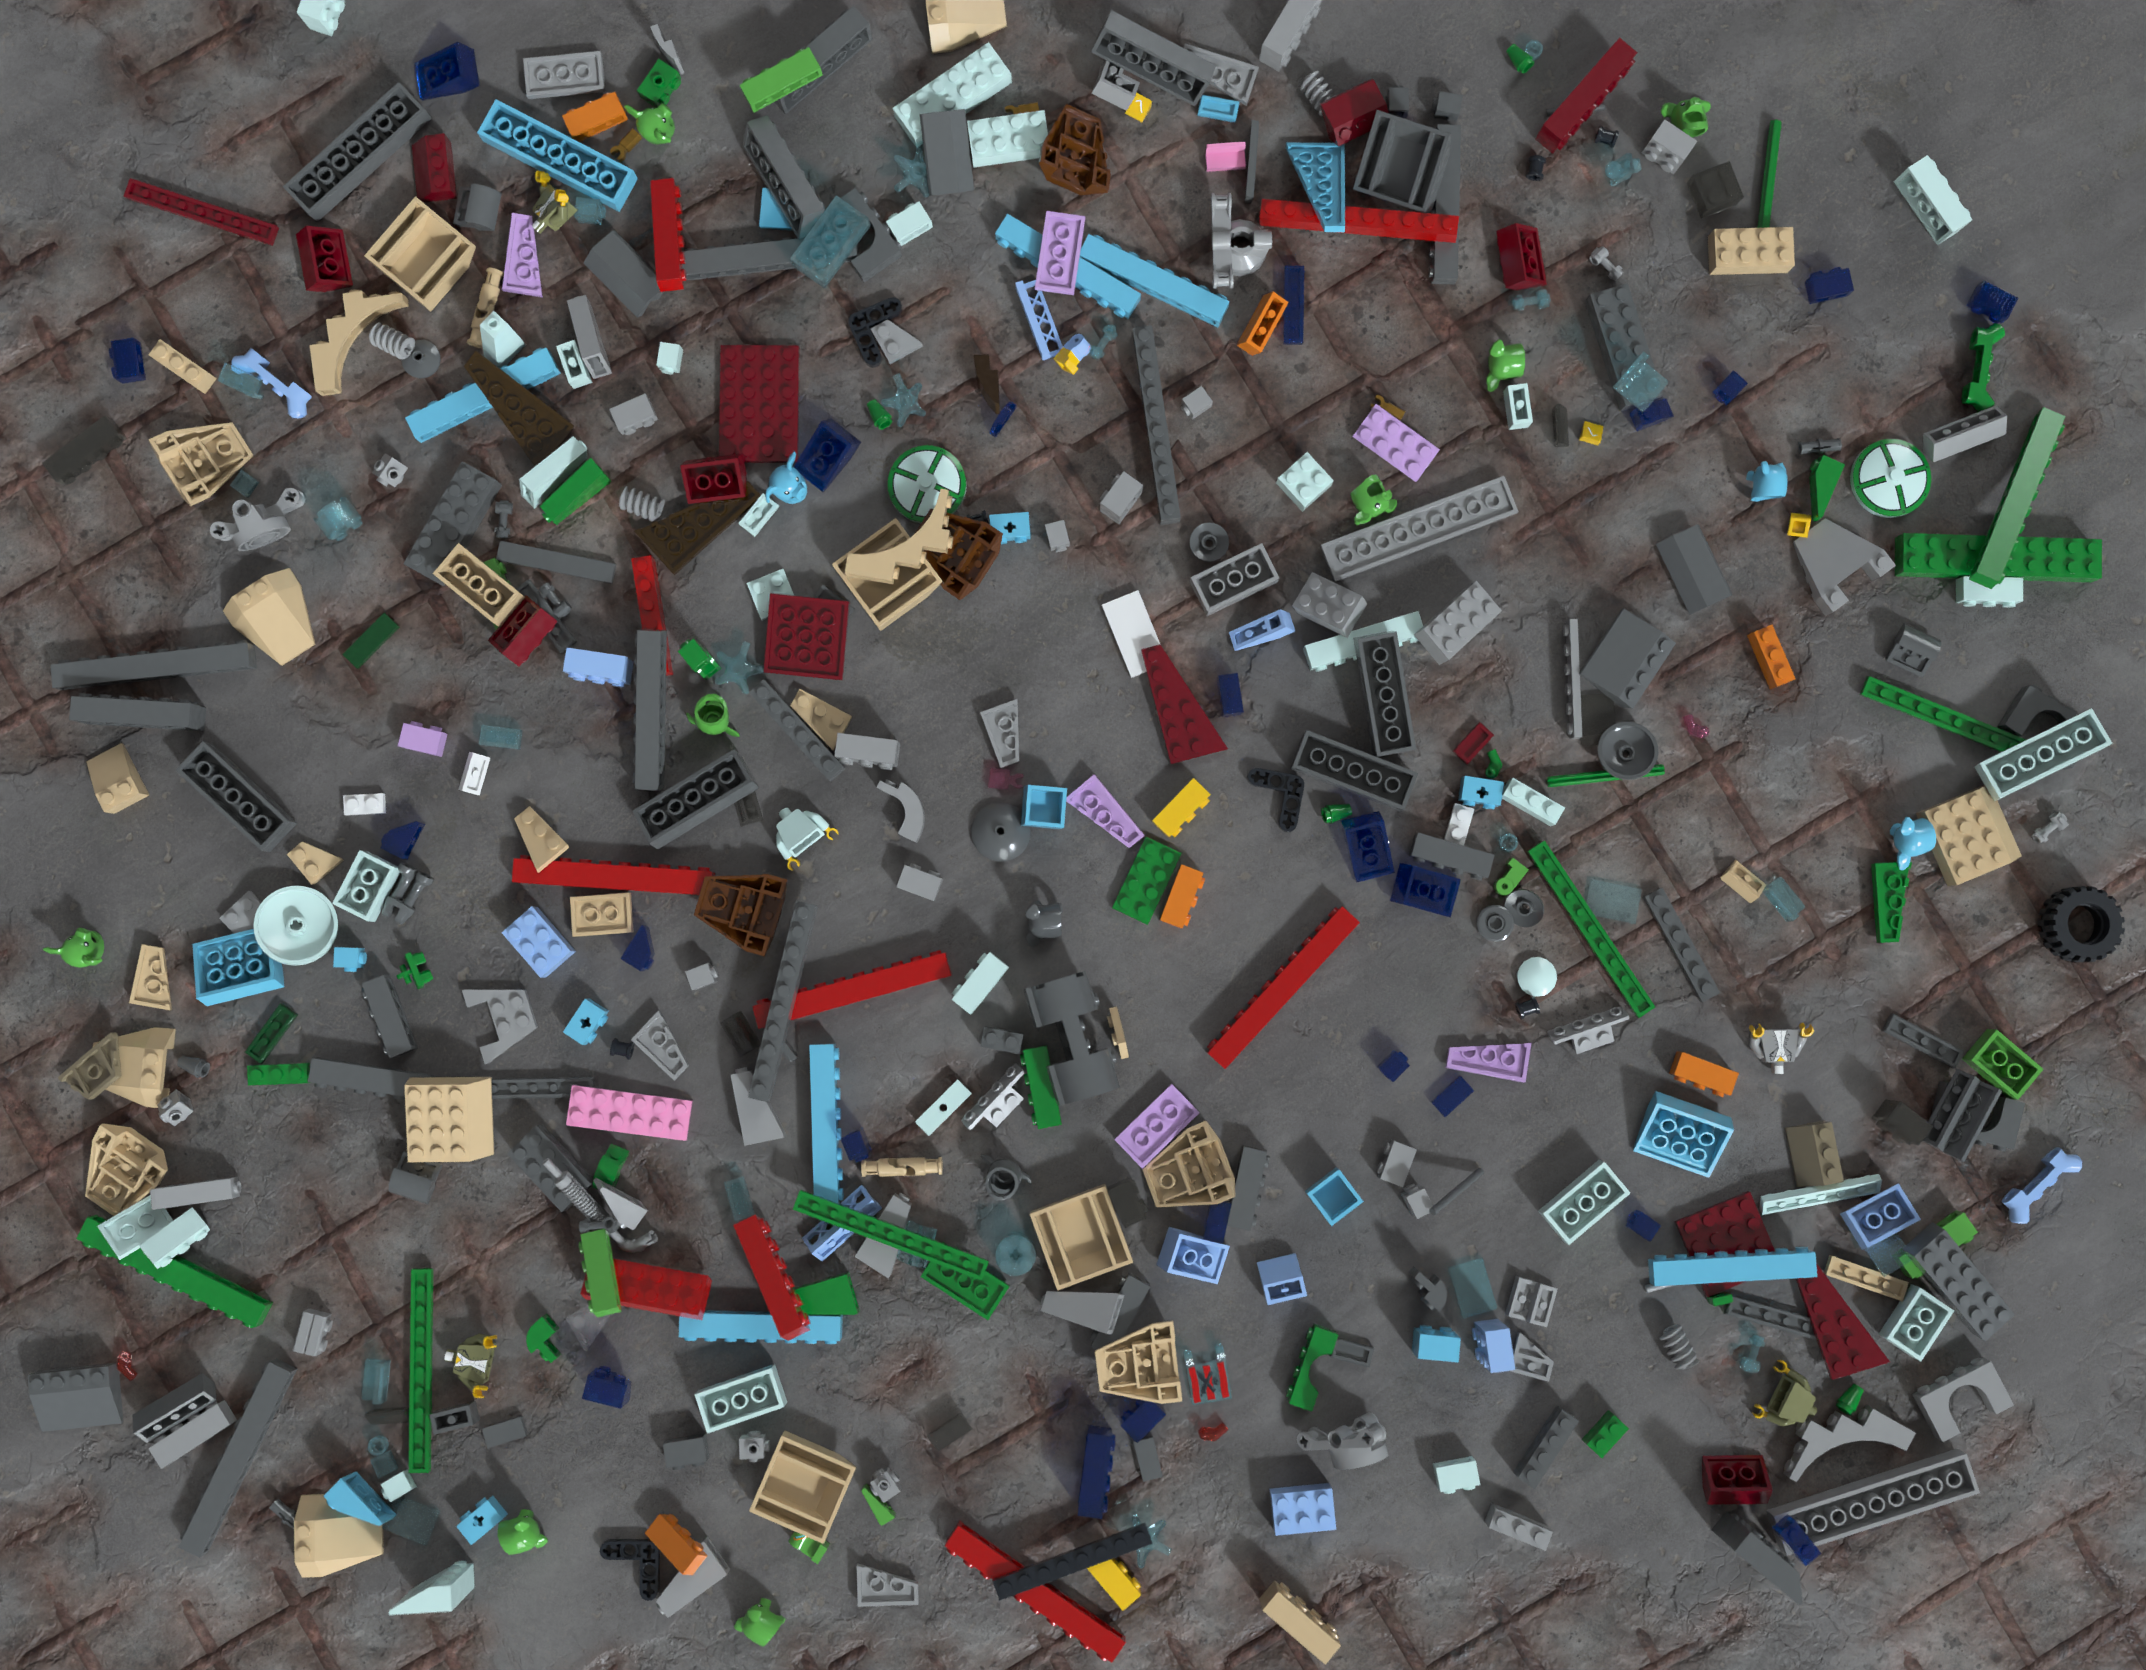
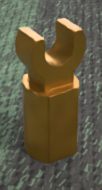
[1005,102,1039,114]
[610,128,642,163]
[1370,395,1406,421]

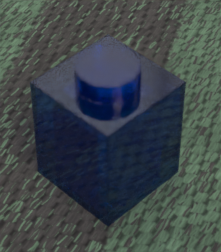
[1713,370,1748,405]
[1376,1051,1410,1082]
[1625,1210,1661,1242]

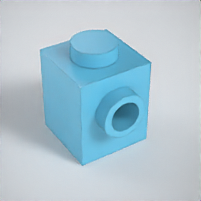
[333,947,367,972]

